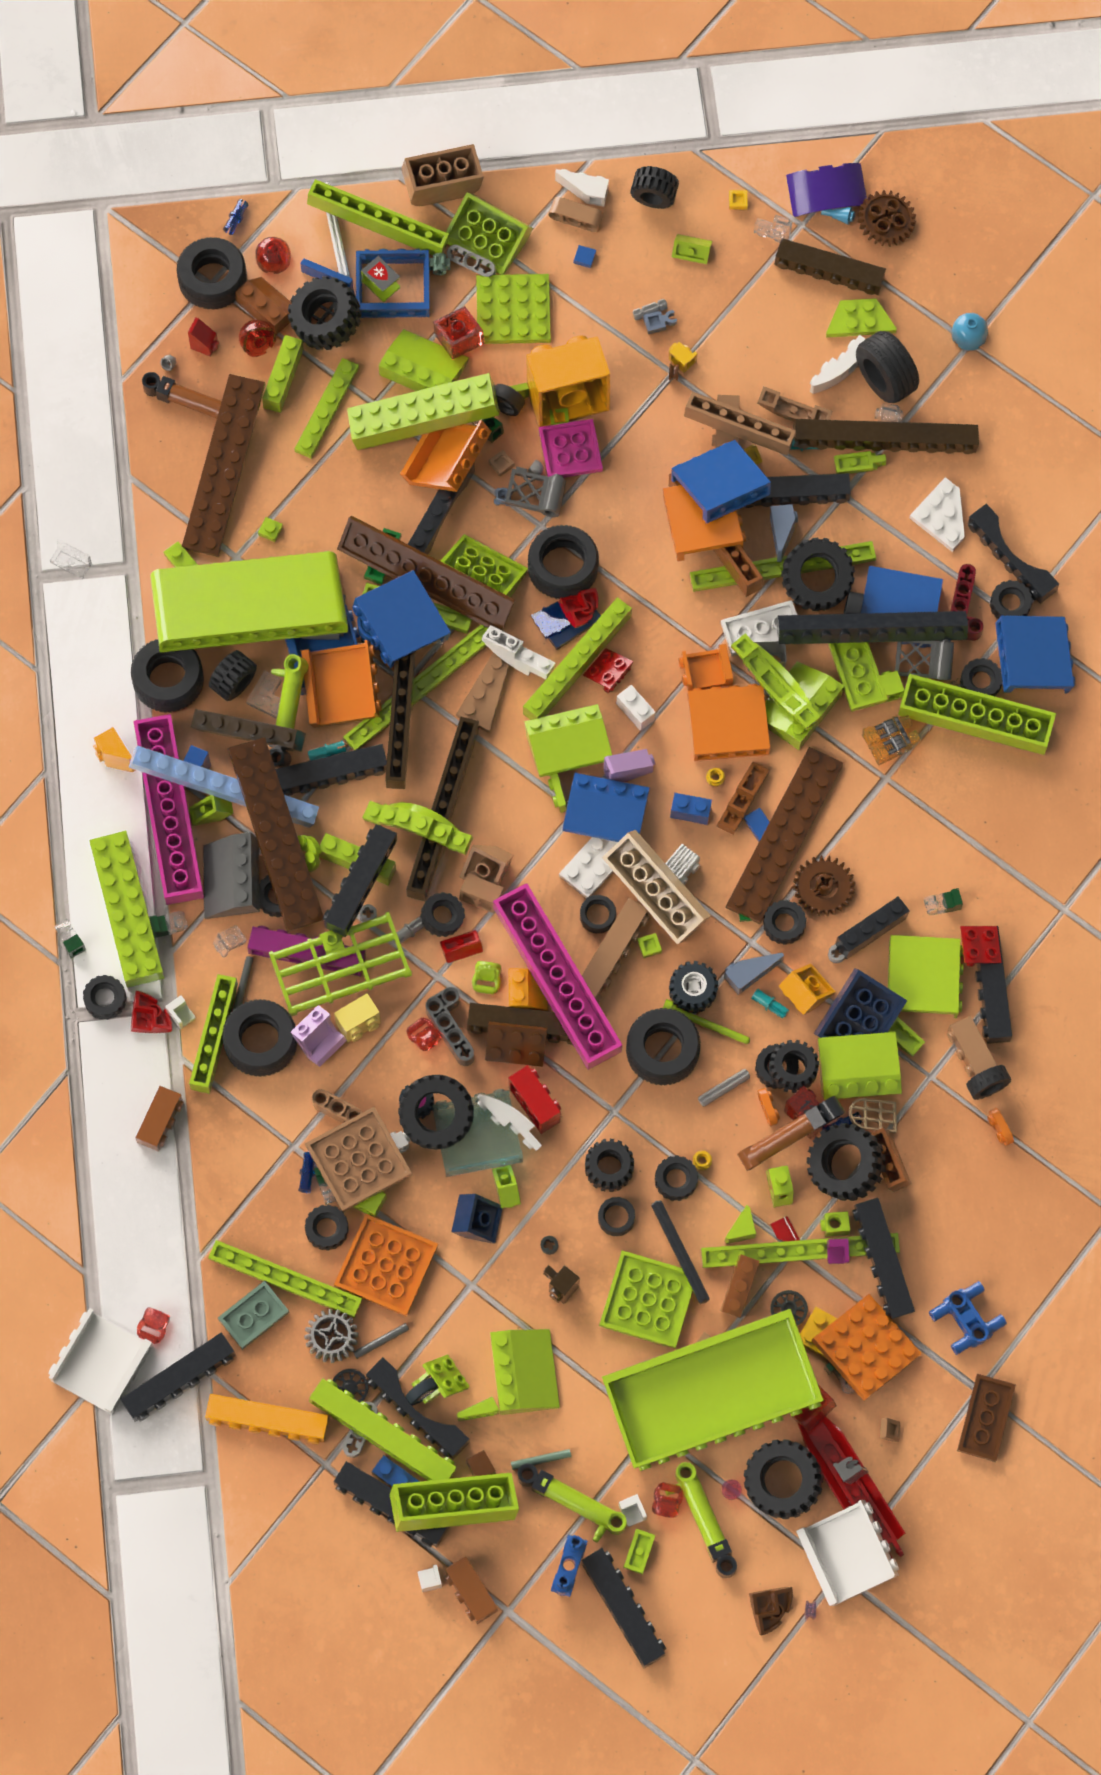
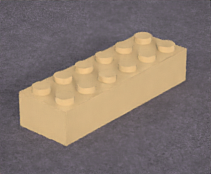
[602,830,711,944]

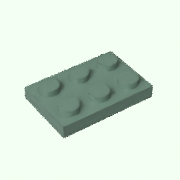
[218,1281,290,1350]

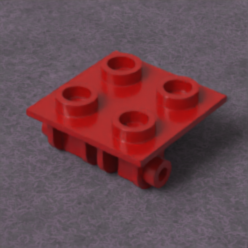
[583,648,633,693]
[960,926,1002,967]

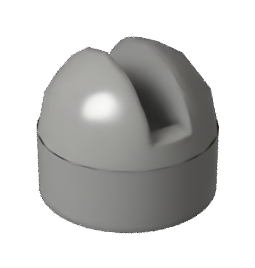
[160,355,177,371]
[528,460,543,475]

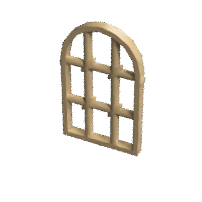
[849,1098,897,1133]

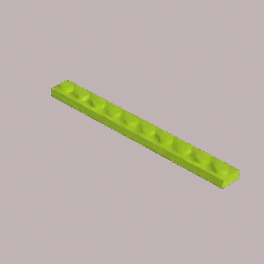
[690,541,876,592]
[343,624,488,750]
[701,1233,900,1268]

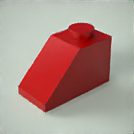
[188,317,219,356]

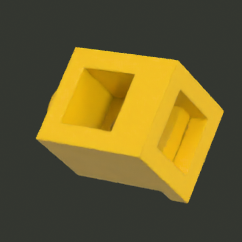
[668,342,697,373]

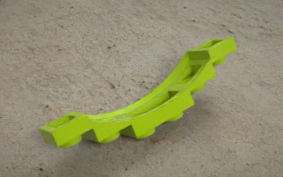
[731,633,821,730]
[362,801,473,855]

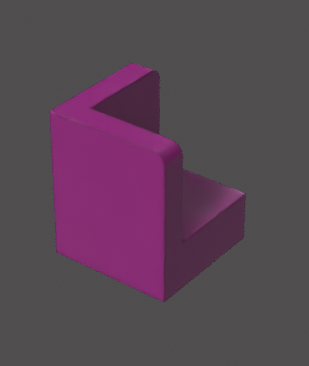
[827,1239,849,1264]

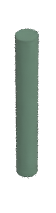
[511,1449,571,1470]

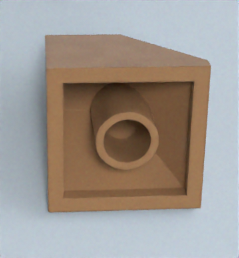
[460,845,514,885]

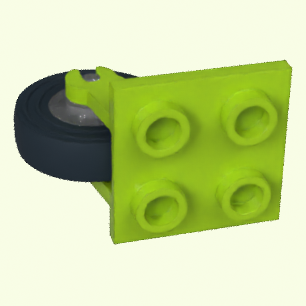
[406,1354,470,1405]

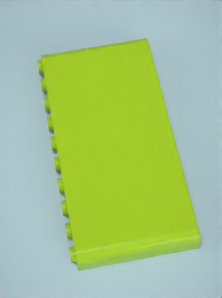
[150,551,348,652]
[602,1309,824,1471]

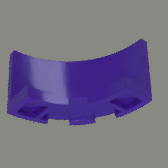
[786,163,867,217]

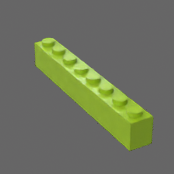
[307,179,449,256]
[523,597,632,720]
[309,1378,456,1481]

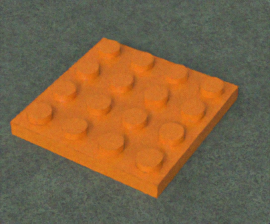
[334,1214,438,1317]
[811,1294,922,1401]

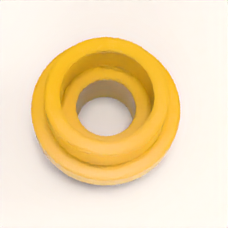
[706,768,725,787]
[693,1151,712,1170]

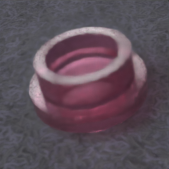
[721,1479,742,1500]

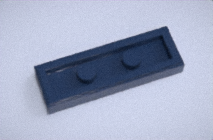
[546,610,601,650]

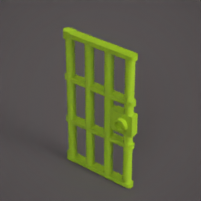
[269,912,412,1016]

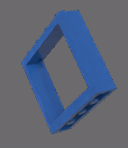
[356,248,430,318]

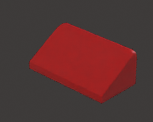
[440,930,483,963]

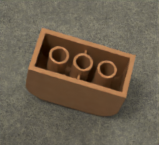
[401,144,484,206]

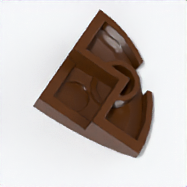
[749,1587,793,1636]

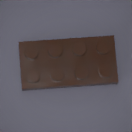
[957,1374,1016,1462]

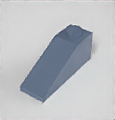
[770,504,798,562]
[724,953,784,995]

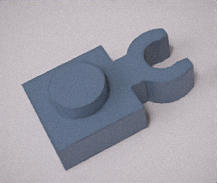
[643,310,677,334]

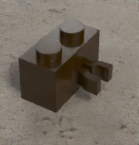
[543,1265,580,1304]

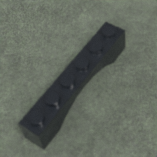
[408,462,475,555]
[967,503,1059,604]
[366,1357,470,1460]

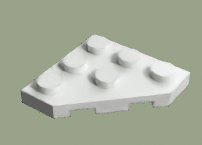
[909,477,965,552]

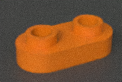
[757,1088,780,1126]
[987,1108,1014,1146]

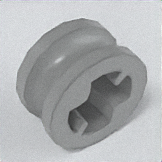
[359,904,377,922]
[828,945,845,963]

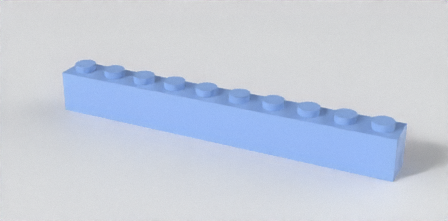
[129,746,319,828]

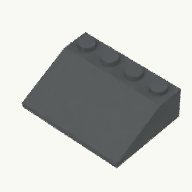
[203,832,260,919]

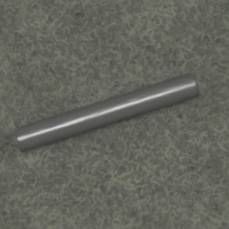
[232,956,254,1011]
[353,1323,409,1359]

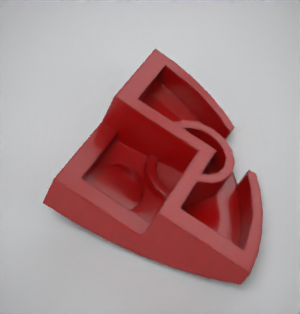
[559,588,599,628]
[131,991,172,1033]

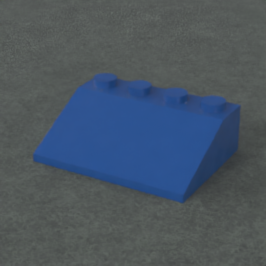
[562,773,650,842]

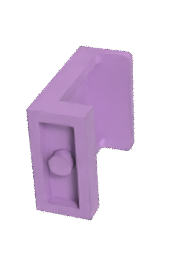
[291,1005,347,1067]

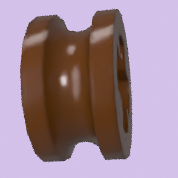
[669,364,679,381]

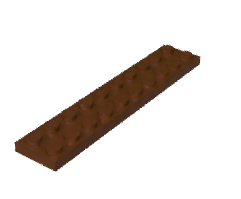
[182,374,266,557]
[337,515,515,631]
[228,737,323,932]
[726,747,843,924]

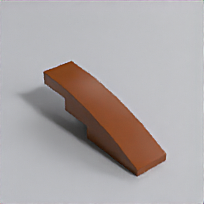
[717,762,769,835]

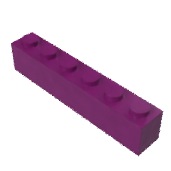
[247,926,366,977]

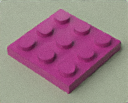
[538,419,603,478]

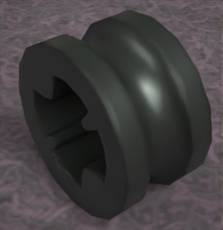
[540,1236,558,1255]

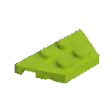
[826,298,897,338]

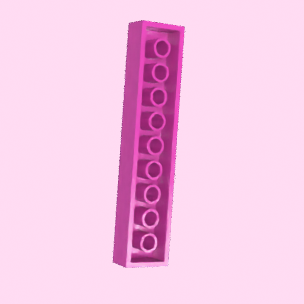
[133,714,204,905]
[493,883,622,1070]

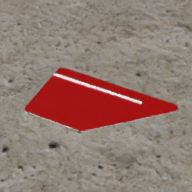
[770,1216,800,1242]

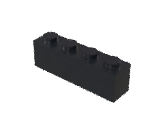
[835,896,910,959]

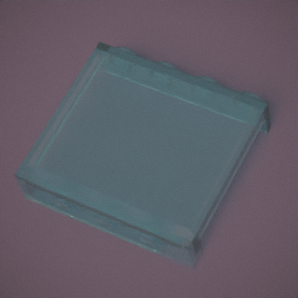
[432,1089,523,1177]

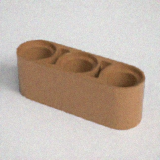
[548,197,603,232]
[312,1089,363,1123]

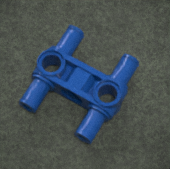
[929,1281,1007,1355]
[551,1535,588,1597]

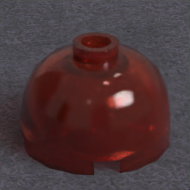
[255,236,291,274]
[239,319,276,357]

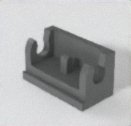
[833,1457,868,1485]

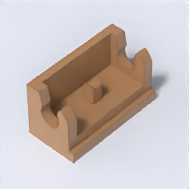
[459,873,504,913]

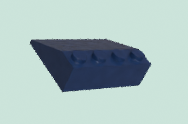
[814,968,907,1038]

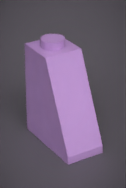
[603,749,655,782]

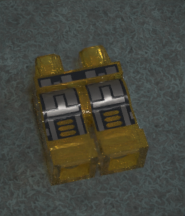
[862,715,920,766]

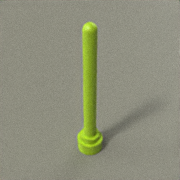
[662,999,750,1044]

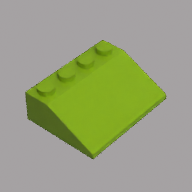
[446,192,534,275]
[379,329,469,391]
[441,534,528,598]
[765,661,844,750]
[524,704,612,777]
[818,1032,902,1100]
[490,1329,560,1415]

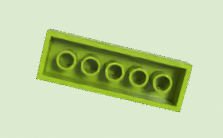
[390,1473,519,1532]

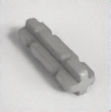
[633,299,667,320]

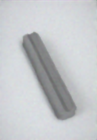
[698,1069,750,1107]

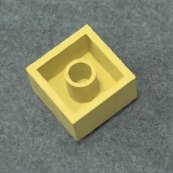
[334,993,381,1043]

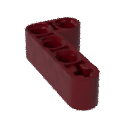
[950,564,984,641]

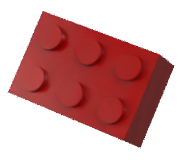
[508,1065,562,1134]

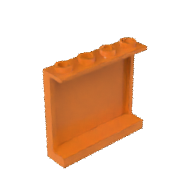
[400,420,492,492]
[663,485,746,562]
[301,640,382,728]
[687,684,770,761]

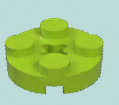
[297,835,321,872]

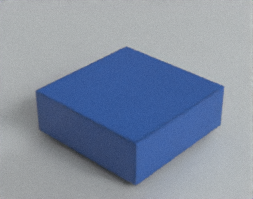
[573,245,596,268]

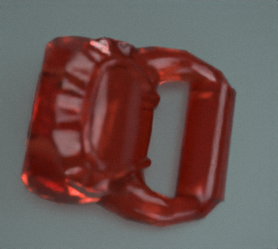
[406,1017,441,1051]
[137,1307,170,1344]
[652,1482,684,1518]

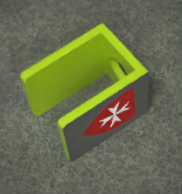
[361,256,400,302]

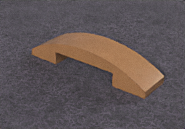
[757,386,833,422]

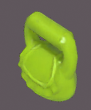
[472,961,501,995]

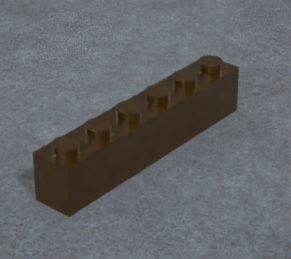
[774,238,886,295]
[191,709,306,752]
[467,1003,573,1045]

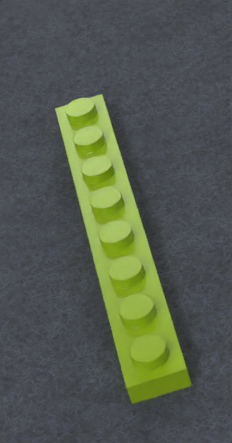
[208,1240,362,1318]

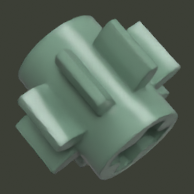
[429,253,451,276]

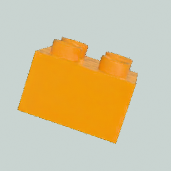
[526,335,610,427]

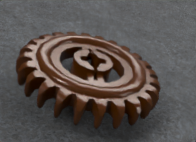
[793,855,856,916]

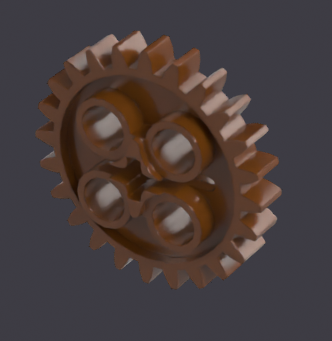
[857,190,916,247]

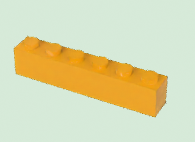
[205,1394,329,1444]

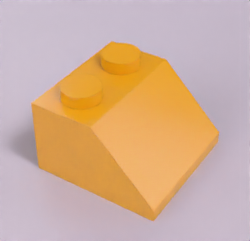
[93,727,136,772]
[779,963,836,1015]
[508,968,548,1011]

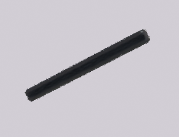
[651,1200,710,1304]

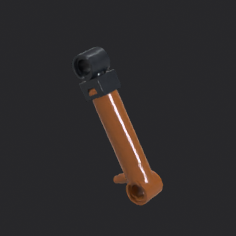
[142,372,222,419]
[737,1095,845,1171]

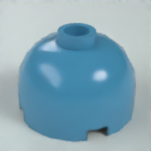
[951,313,988,351]

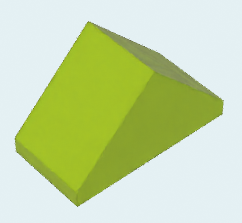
[725,1205,756,1244]

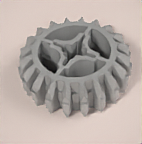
[304,1309,358,1363]

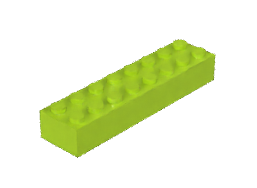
[347,373,500,450]
[898,674,1056,755]
[89,831,165,988]

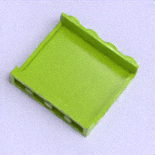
[888,935,963,1018]

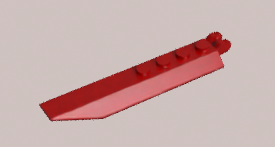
[795,1407,906,1559]

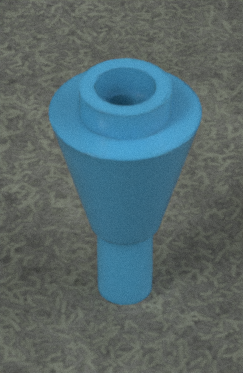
[821,207,855,225]

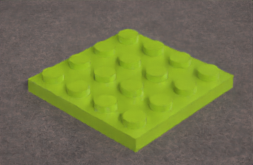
[476,274,551,344]
[599,1250,693,1349]

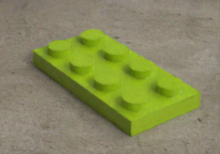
[828,642,888,712]

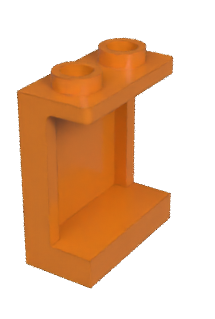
[678,644,733,691]

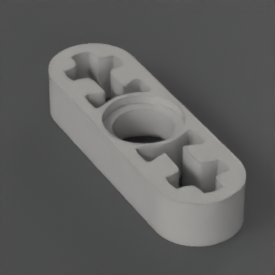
[447,245,496,277]
[343,1402,378,1458]

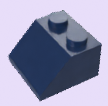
[451,1194,503,1244]

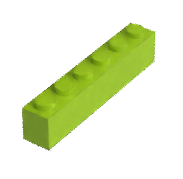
[189,974,238,1094]

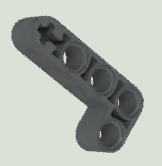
[426,987,474,1066]

